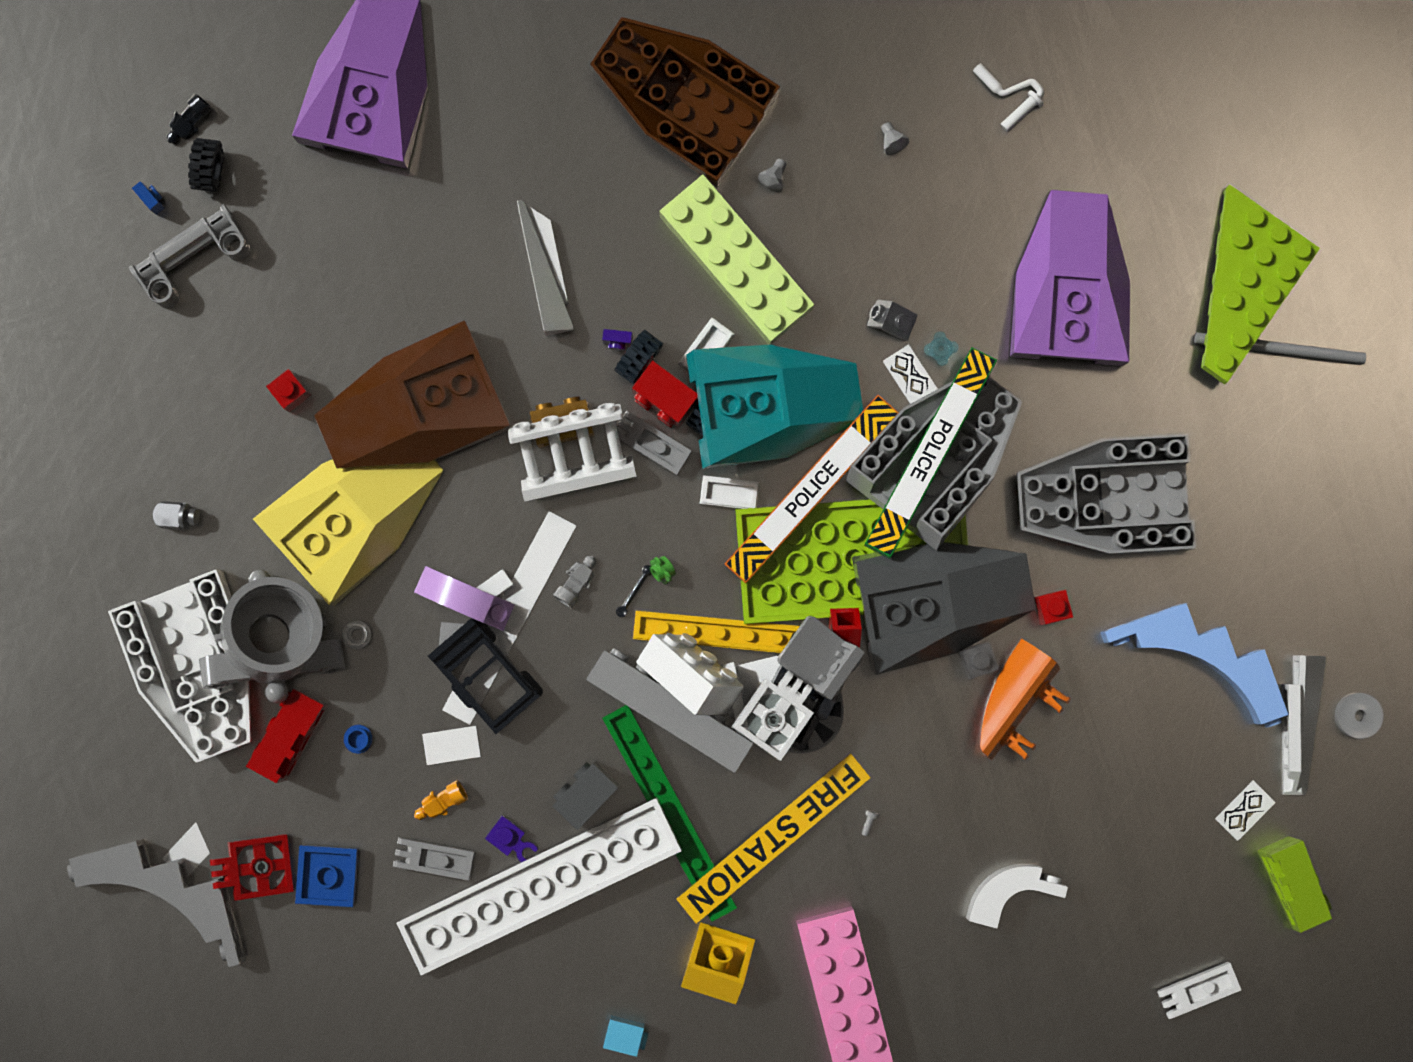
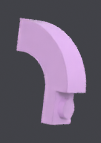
[414,566,515,631]

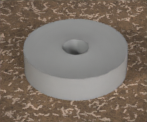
[1335,693,1384,739]

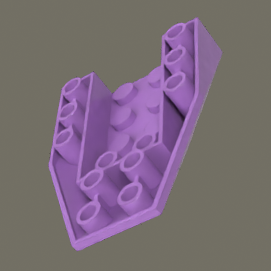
[292,0,428,169]
[1010,190,1130,366]

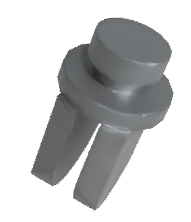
[153,501,200,530]

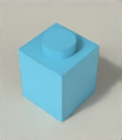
[603,1015,648,1057]

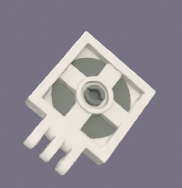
[731,671,814,761]

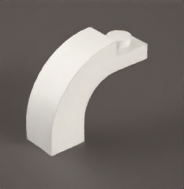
[966,864,1068,928]

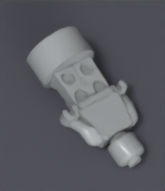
[553,556,596,608]

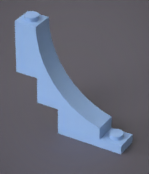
[1100,603,1288,728]

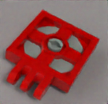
[210,834,294,901]

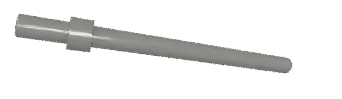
[1194,332,1366,364]

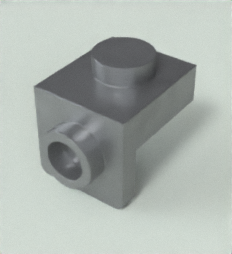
[867,300,918,341]

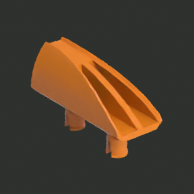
[980,639,1071,760]

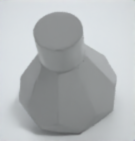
[881,122,909,155]
[758,159,787,191]

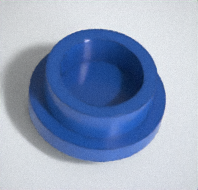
[344,725,373,754]

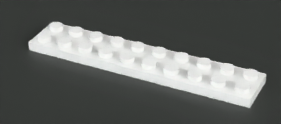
[396,798,682,975]

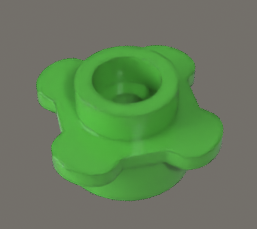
[650,556,676,585]

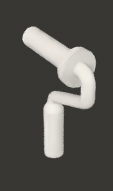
[973,63,1044,132]

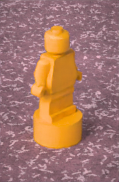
[414,780,468,820]

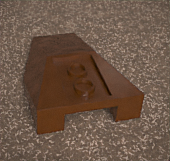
[590,17,780,187]
[314,320,510,469]

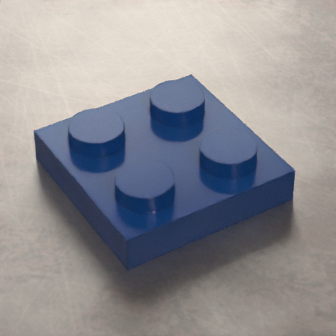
[295,845,359,907]

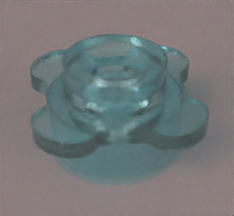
[924,331,958,366]

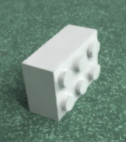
[636,633,744,715]

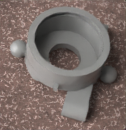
[199,570,345,704]

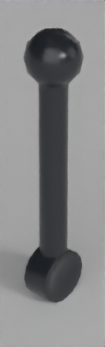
[616,565,652,617]

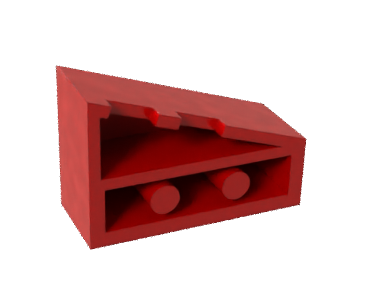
[246,688,328,783]

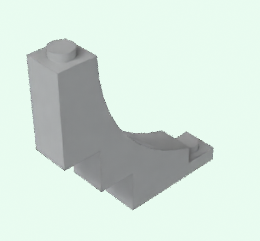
[67,839,245,967]

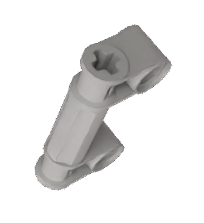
[129,204,250,308]

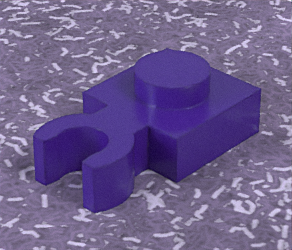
[485,815,539,862]

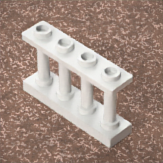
[508,403,637,502]

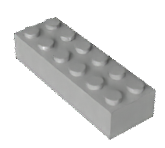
[586,648,753,773]

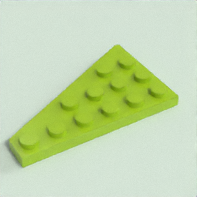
[1201,184,1320,385]

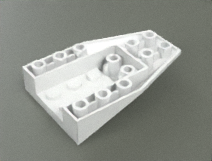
[108,569,251,763]

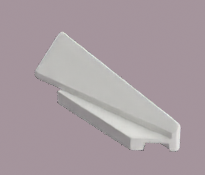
[517,200,574,336]
[1282,655,1326,795]

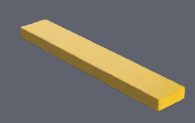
[633,611,800,653]

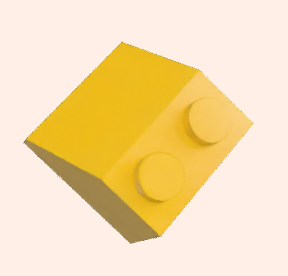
[681,922,755,1004]

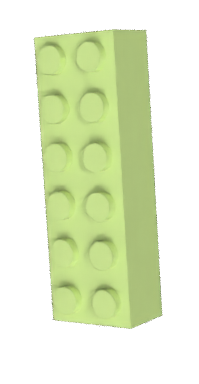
[659,175,814,345]

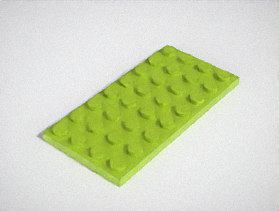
[735,499,968,624]

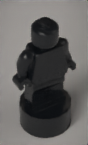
[166,93,212,144]

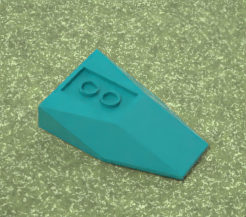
[686,344,863,469]

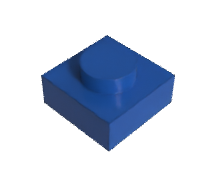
[132,181,165,215]

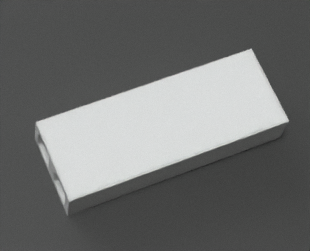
[477,569,514,597]

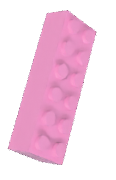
[796,906,893,1062]

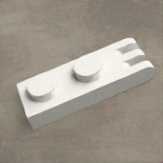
[1157,962,1241,1019]

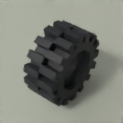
[188,138,224,192]

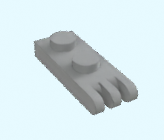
[617,411,692,476]
[393,837,475,881]

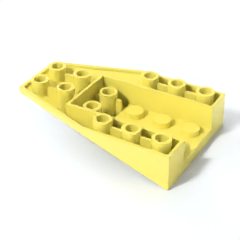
[253,460,444,606]

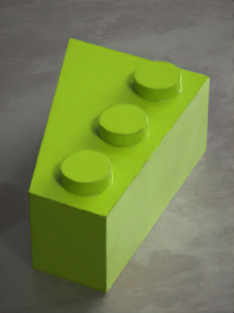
[1258,836,1332,933]

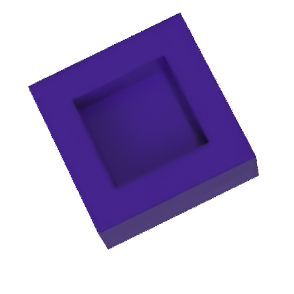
[602,329,633,351]

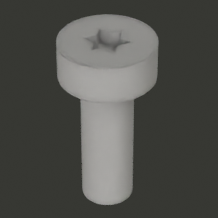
[862,810,879,837]

